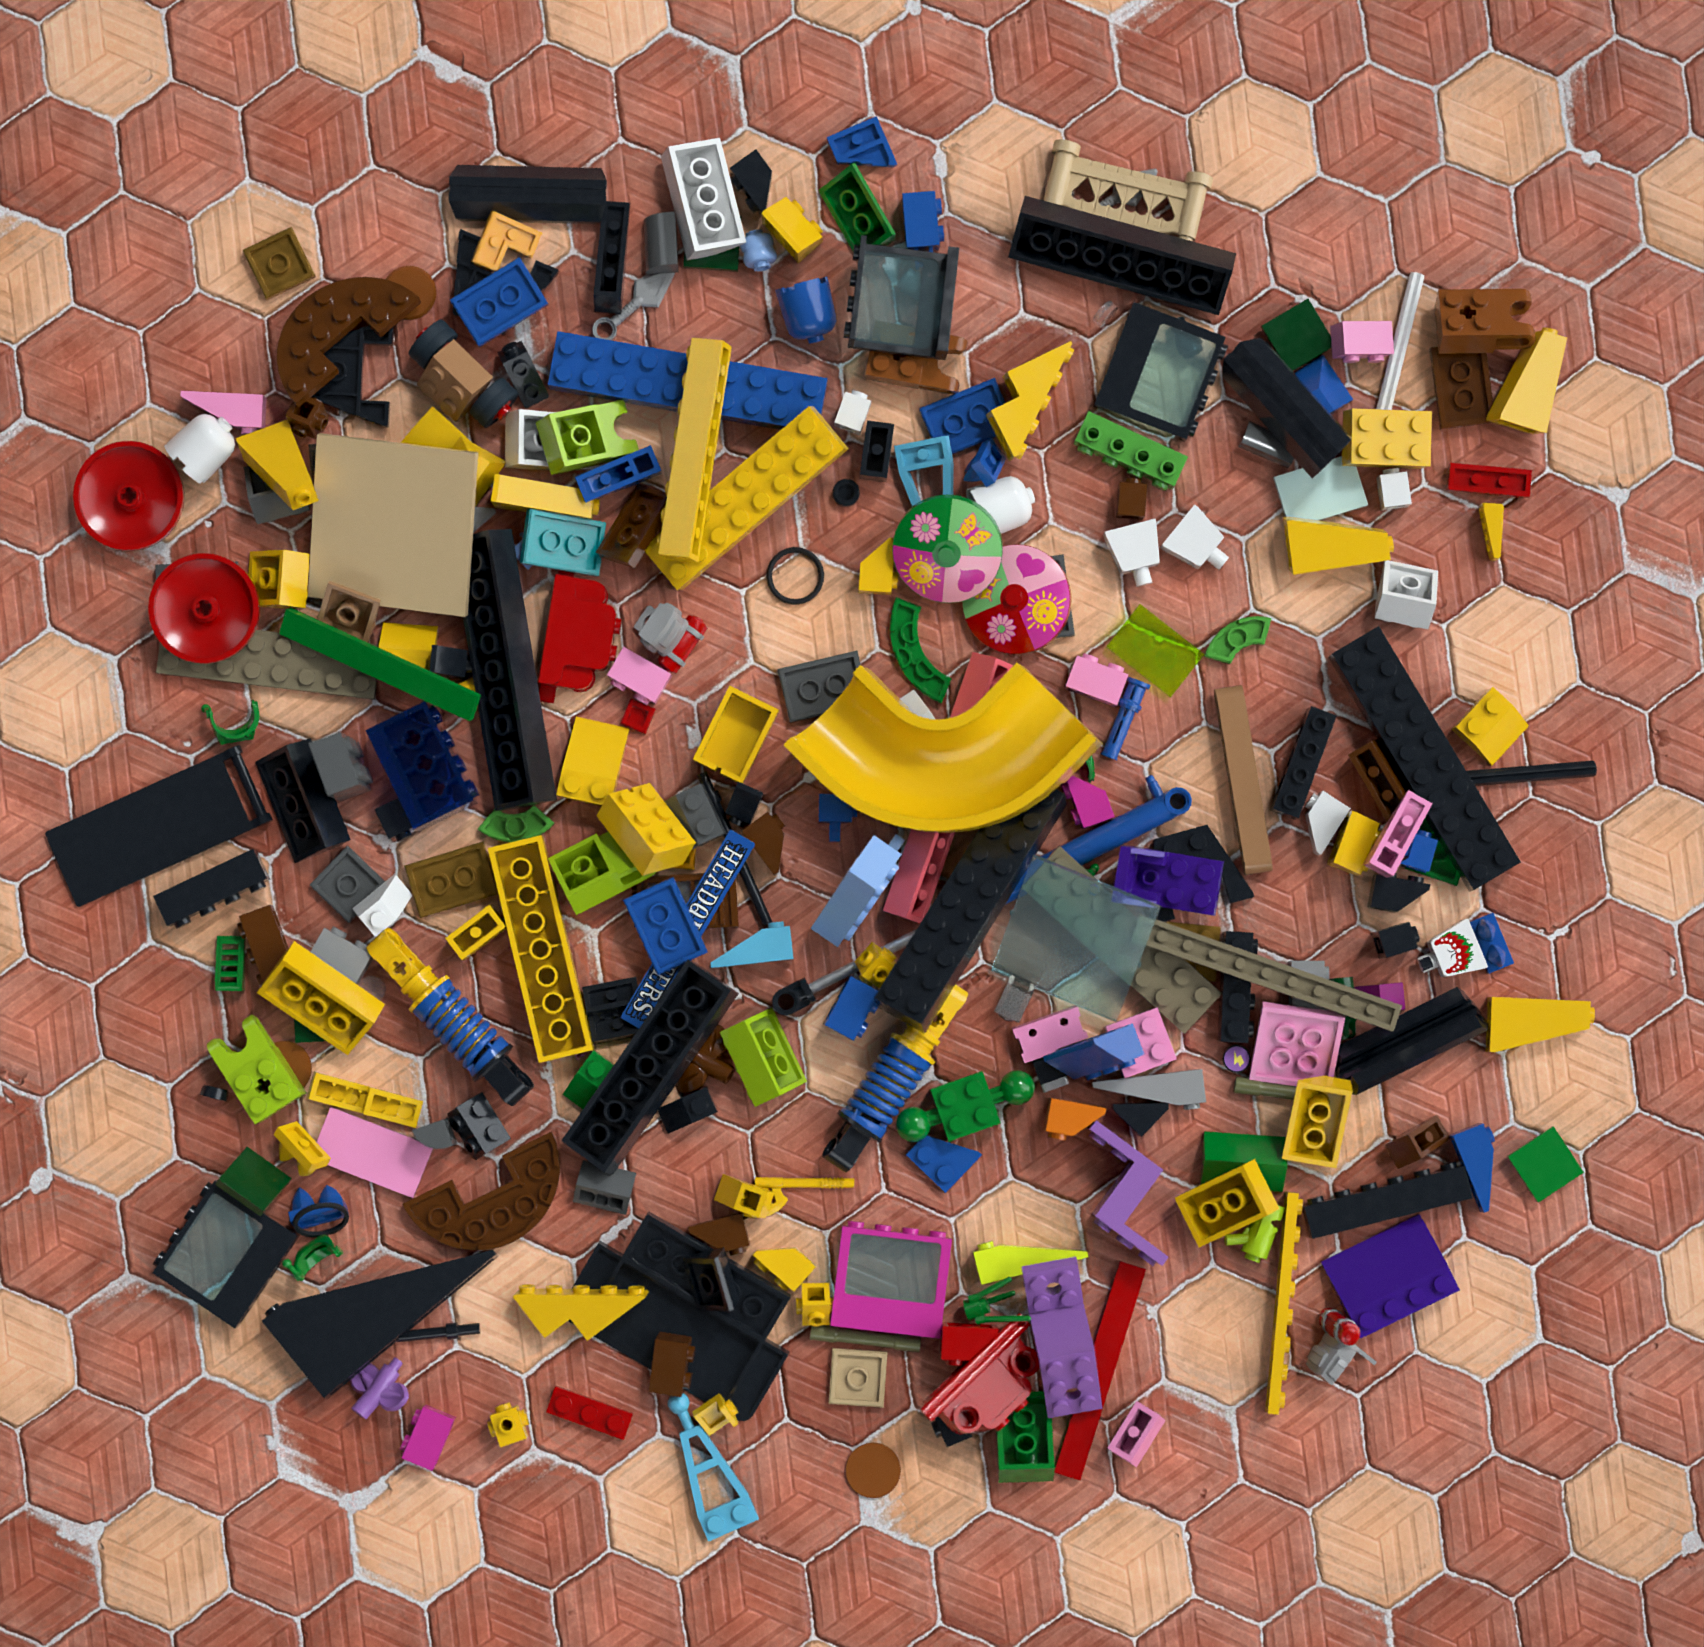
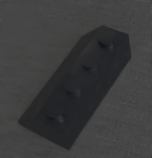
[255,738,351,863]

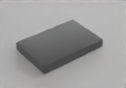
[777,651,861,723]

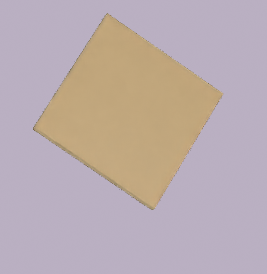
[308,433,478,617]

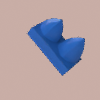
[963,438,1006,487]
[1470,913,1514,974]
[288,1185,349,1229]

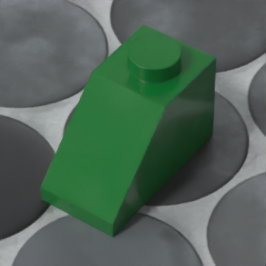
[562,1050,614,1109]

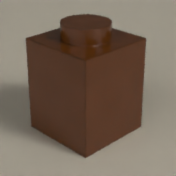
[1116,478,1147,520]

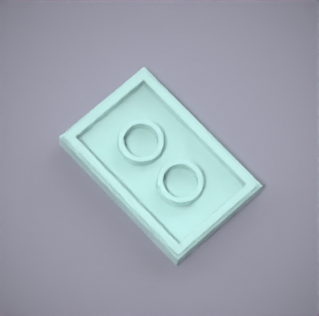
[1273,456,1368,521]

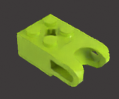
[536,400,639,475]
[548,832,656,915]
[207,1015,307,1124]

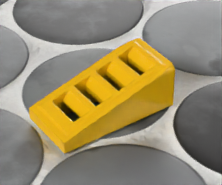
[1479,503,1504,561]

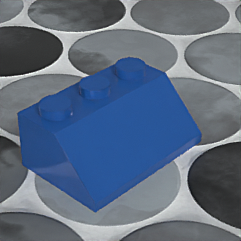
[1043,1023,1145,1081]

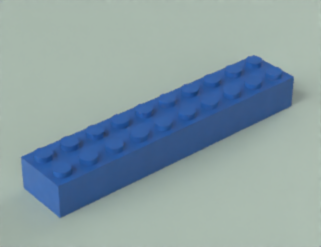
[548,331,828,430]

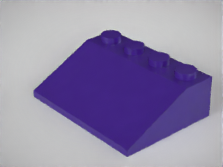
[1321,1214,1460,1339]

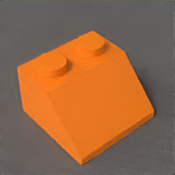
[1043,1097,1106,1140]

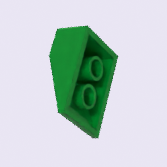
[996,1391,1055,1483]

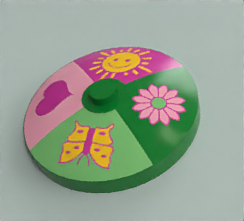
[892,495,1003,603]

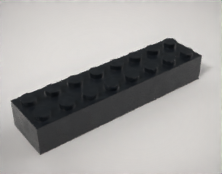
[1008,196,1236,315]
[561,959,739,1174]

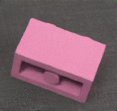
[1330,321,1394,363]
[607,646,672,705]
[1064,653,1129,707]
[1108,1401,1166,1468]

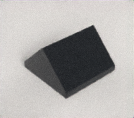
[682,1247,739,1311]

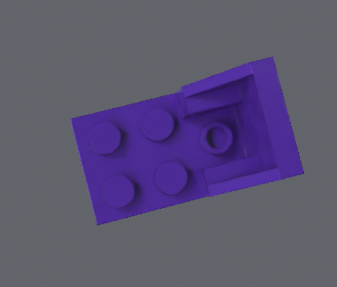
[1112,846,1224,916]

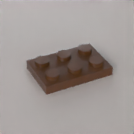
[1429,347,1493,430]
[595,484,667,569]

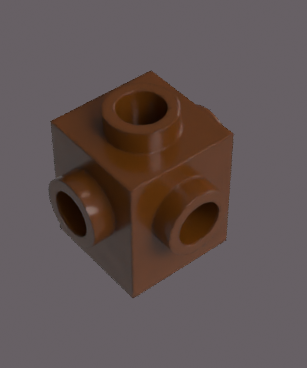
[285,397,329,439]

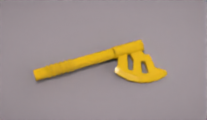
[744,1177,854,1218]

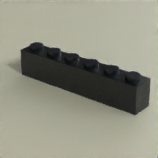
[1302,1161,1473,1239]

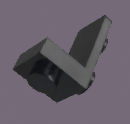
[497,340,549,408]

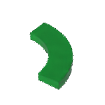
[890,597,952,704]

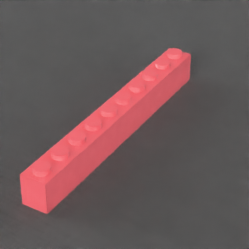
[883,652,1013,924]

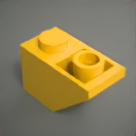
[858,538,898,595]
[714,1174,775,1218]
[753,1247,816,1292]

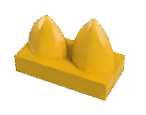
[274,1121,331,1176]

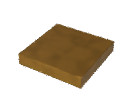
[243,227,316,300]

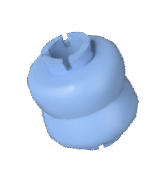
[740,229,777,272]

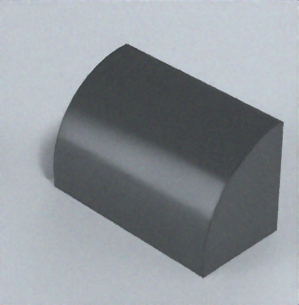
[643,212,679,274]
[1238,421,1294,468]
[412,1118,458,1149]
[573,1160,636,1215]

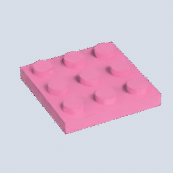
[1249,1002,1345,1086]

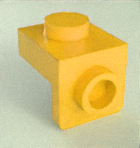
[692,1393,738,1436]

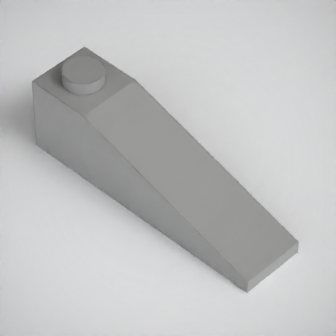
[1091,1069,1206,1110]

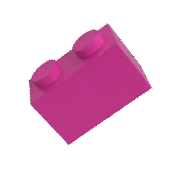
[400,1405,456,1471]

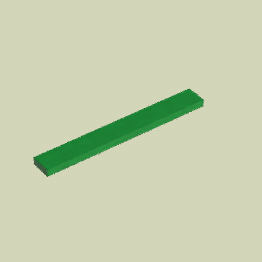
[279,607,481,721]

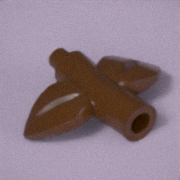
[677,1025,736,1093]

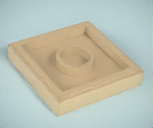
[829,1348,887,1408]

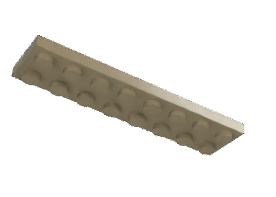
[156,630,379,700]
[1022,845,1222,1034]

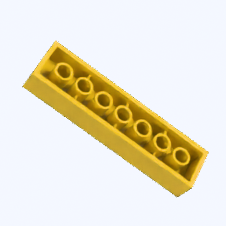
[645,406,849,590]
[488,835,594,1063]

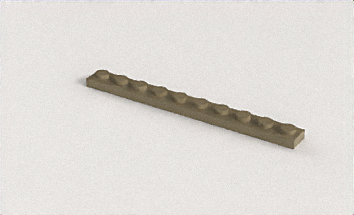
[1131,914,1402,1032]

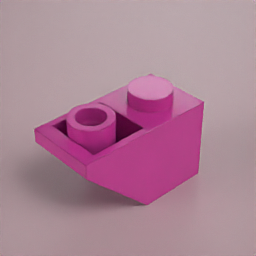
[1061,775,1115,829]

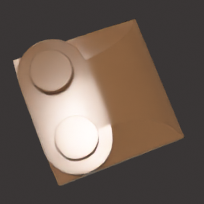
[317,581,381,643]

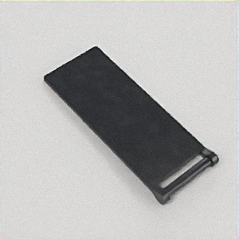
[45,745,273,907]

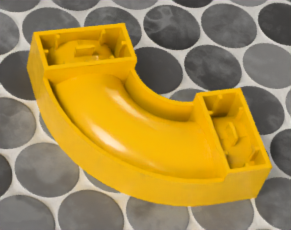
[784,662,1103,833]

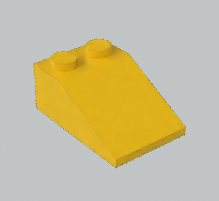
[556,717,630,806]

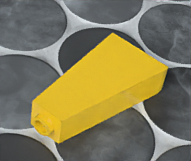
[1486,328,1567,434]
[236,420,319,510]
[491,474,600,520]
[1283,516,1394,575]
[1485,997,1595,1052]

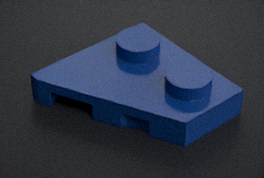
[827,116,897,168]
[906,1136,982,1193]

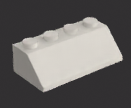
[661,138,746,260]

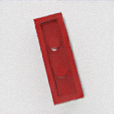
[1447,463,1532,498]
[546,1385,634,1440]

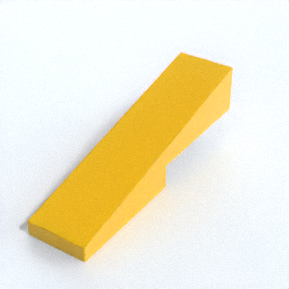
[306,1071,423,1128]

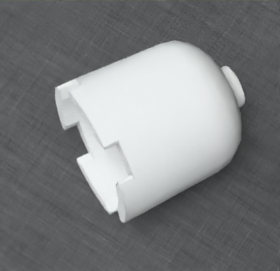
[164,414,235,483]
[966,476,1035,534]

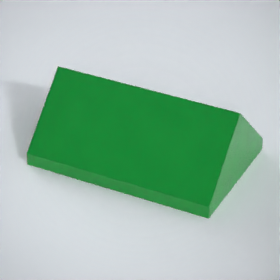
[818,163,896,258]
[1200,1131,1288,1192]

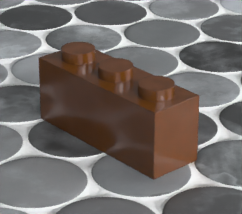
[1348,739,1408,822]
[237,905,289,987]

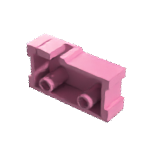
[1011,1005,1088,1063]

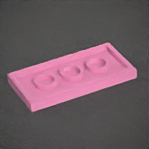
[317,1107,433,1198]

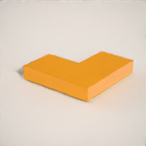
[471,211,542,272]

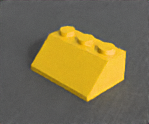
[1282,1076,1353,1168]

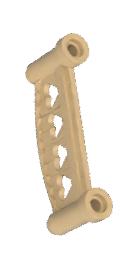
[1044,139,1213,241]

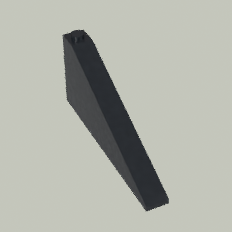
[262,1250,498,1399]

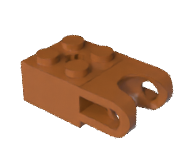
[1434,289,1536,354]
[865,321,968,395]

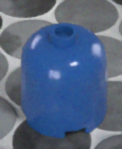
[775,276,836,344]

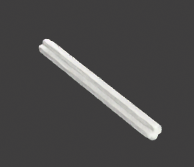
[1376,272,1424,410]

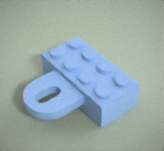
[811,834,905,947]

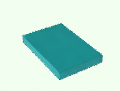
[520,509,606,577]

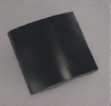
[582,977,639,1045]

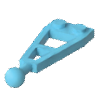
[894,436,954,506]
[667,1393,759,1542]

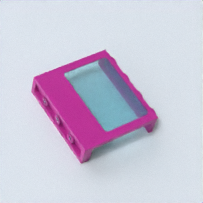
[830,1221,952,1339]

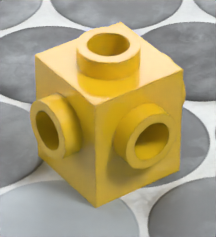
[854,942,896,989]
[796,1283,834,1326]
[487,1402,529,1448]

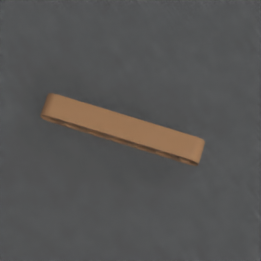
[1214,685,1273,875]

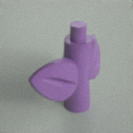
[350,1357,409,1420]

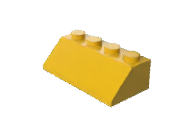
[257,941,385,1056]

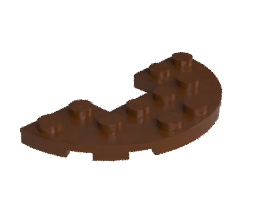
[277,277,421,408]
[402,1131,560,1251]

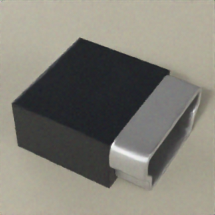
[1032,1058,1069,1093]

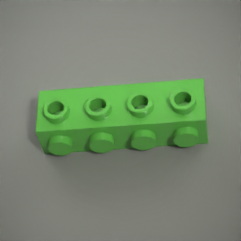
[1074,411,1188,491]

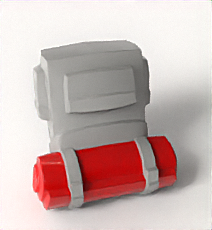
[634,603,708,674]
[1306,1308,1377,1385]

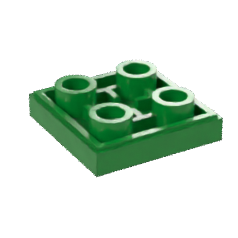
[1507,1126,1584,1203]

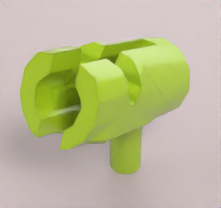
[1224,1204,1285,1263]

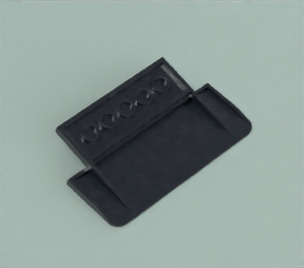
[568,1211,792,1421]

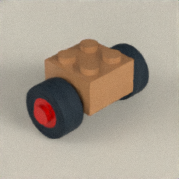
[408,319,519,428]

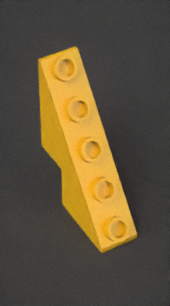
[986,341,1074,461]
[513,1284,649,1341]

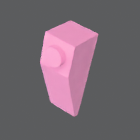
[180,391,267,435]
[1363,790,1432,878]

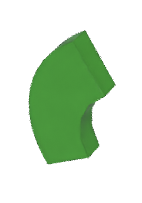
[1204,616,1272,664]
[478,805,555,842]

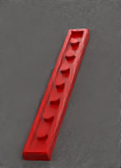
[1054,1260,1146,1481]

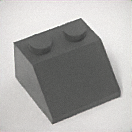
[244,466,310,524]
[664,783,727,850]

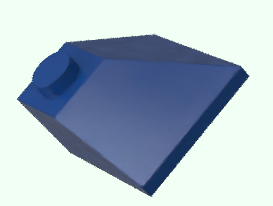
[1295,355,1353,414]

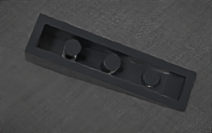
[593,201,630,314]

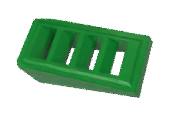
[215,936,245,991]

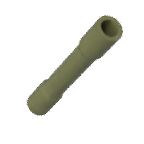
[1234,1077,1296,1100]
[810,1325,921,1353]

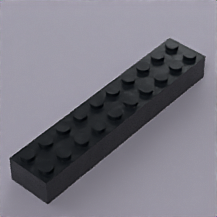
[463,529,557,811]
[1328,626,1521,892]
[874,789,1067,1034]

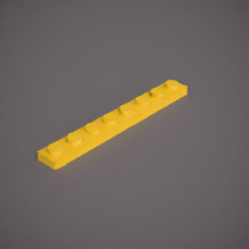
[1265,1191,1303,1415]

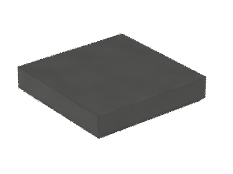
[310,845,385,923]

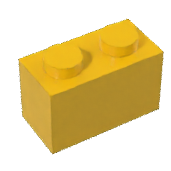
[445,905,507,961]

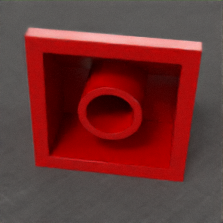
[940,1322,998,1365]

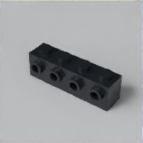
[153,849,271,929]
[1218,931,1258,1043]

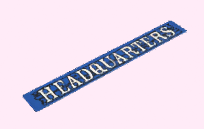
[621,830,755,1028]

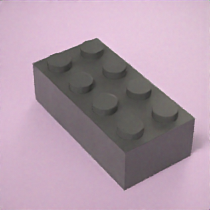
[309,732,373,802]

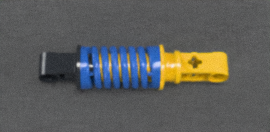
[366,927,534,1106]
[822,984,968,1172]

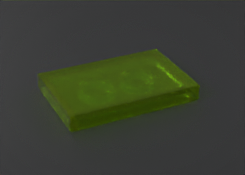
[1106,604,1204,698]

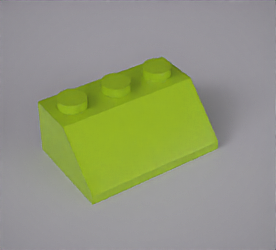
[720,1007,807,1107]

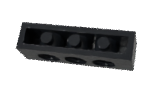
[1270,706,1337,820]

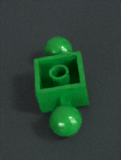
[896,1070,1035,1142]

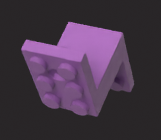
[1087,1120,1168,1266]
[1021,1256,1103,1418]

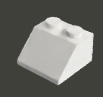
[1375,560,1438,629]

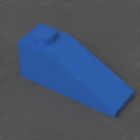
[575,445,662,503]
[1449,1123,1495,1213]

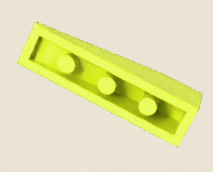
[972,1241,1089,1285]

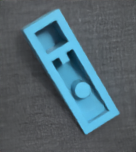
[711,921,794,968]

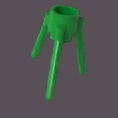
[963,1277,1031,1325]

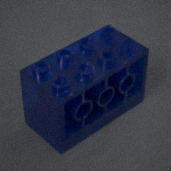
[365,701,479,832]

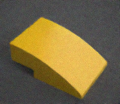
[400,406,471,449]

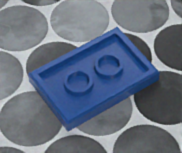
[450,257,549,347]
[919,378,1005,455]
[623,877,708,975]

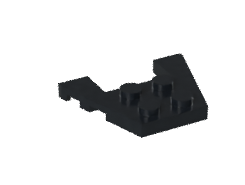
[453,229,559,336]
[312,326,394,427]
[1150,825,1254,922]

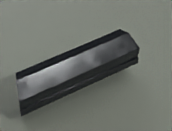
[449,165,607,224]
[1222,338,1352,478]
[1335,987,1488,1095]

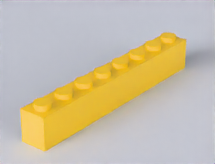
[657,338,732,562]

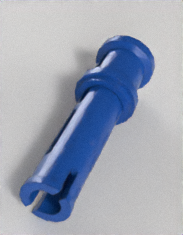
[1101,677,1151,761]

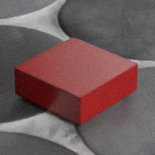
[620,698,656,735]

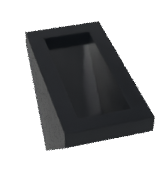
[1111,1103,1169,1137]

